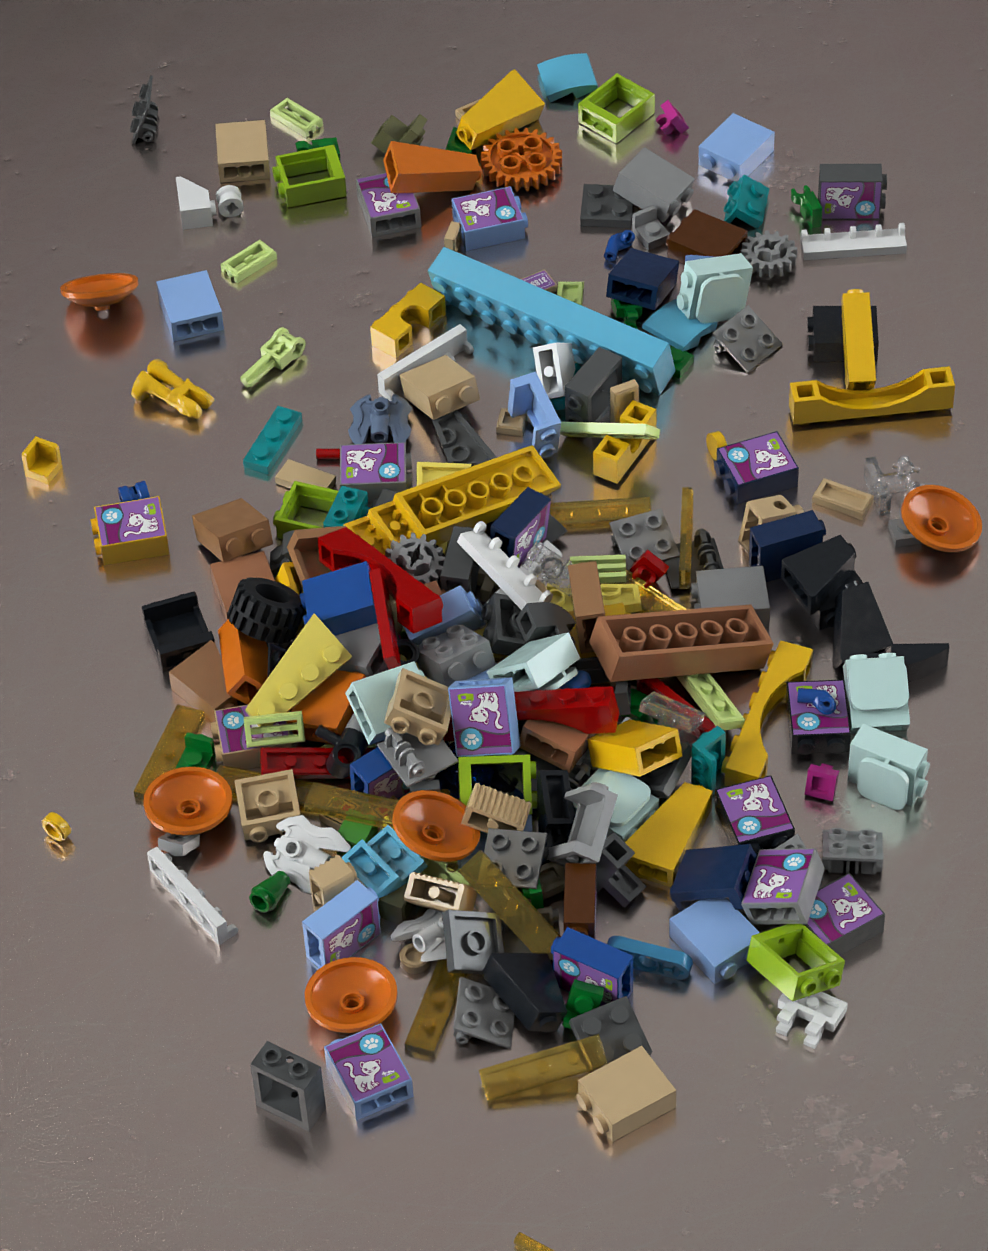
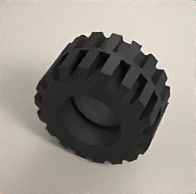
[227,577,305,644]

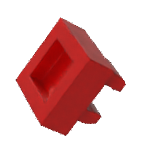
[629,549,669,589]

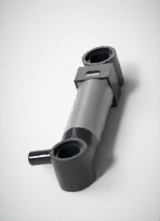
[315,639,420,779]

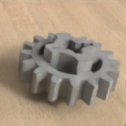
[741,230,797,278]
[385,533,445,584]

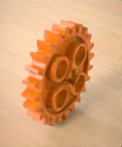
[481,128,562,192]

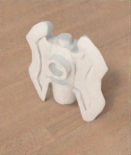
[264,815,351,894]
[391,909,447,962]

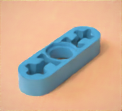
[607,936,693,980]

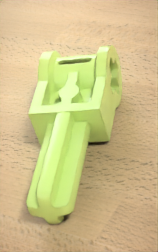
[240,327,306,388]

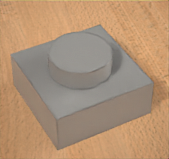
[888,518,922,548]
[158,833,200,856]

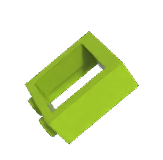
[578,73,655,144]
[272,145,347,208]
[273,481,339,539]
[458,754,537,815]
[746,924,845,1002]

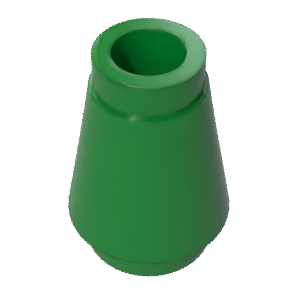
[249,871,291,913]

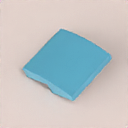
[537,53,599,103]
[642,299,718,352]
[341,825,428,898]

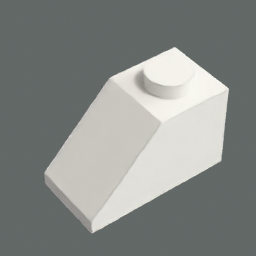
[176,176,217,230]
[533,343,575,399]

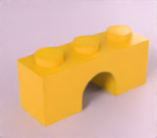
[370,283,446,359]
[593,400,657,484]

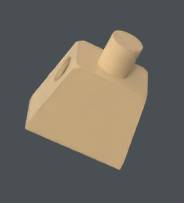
[738,495,804,552]

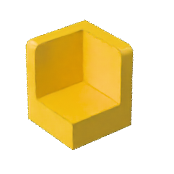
[21,436,63,485]

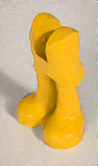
[131,359,214,419]

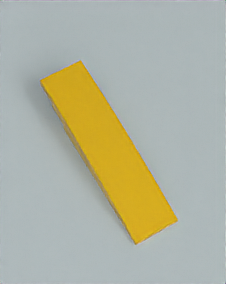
[343,445,561,555]

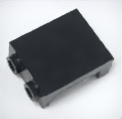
[142,591,215,673]

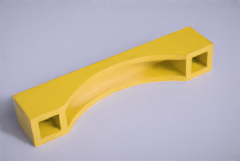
[789,366,955,425]
[721,640,813,786]

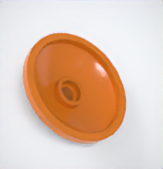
[60,273,139,311]
[901,485,982,552]
[143,767,233,835]
[392,790,480,862]
[305,957,398,1033]

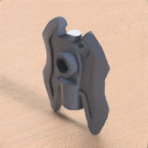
[348,394,413,444]

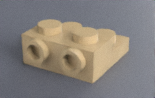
[384,668,451,745]
[234,769,301,842]

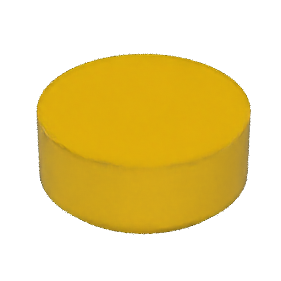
[706,431,727,460]
[42,812,71,841]

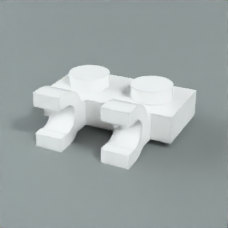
[776,992,848,1049]

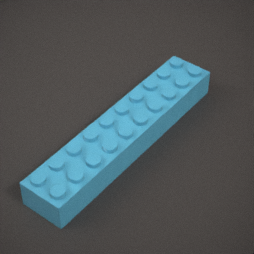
[428,247,676,395]

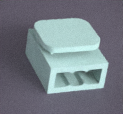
[677,253,753,324]
[486,632,580,692]
[843,653,910,734]
[345,661,425,745]
[847,724,930,810]
[573,768,659,842]

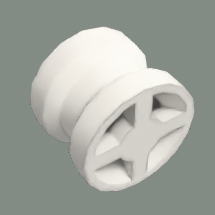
[216,185,244,218]

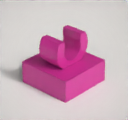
[656,100,689,135]
[805,763,839,801]

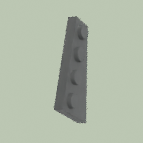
[432,410,497,467]

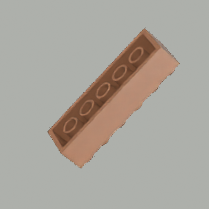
[589,604,774,682]

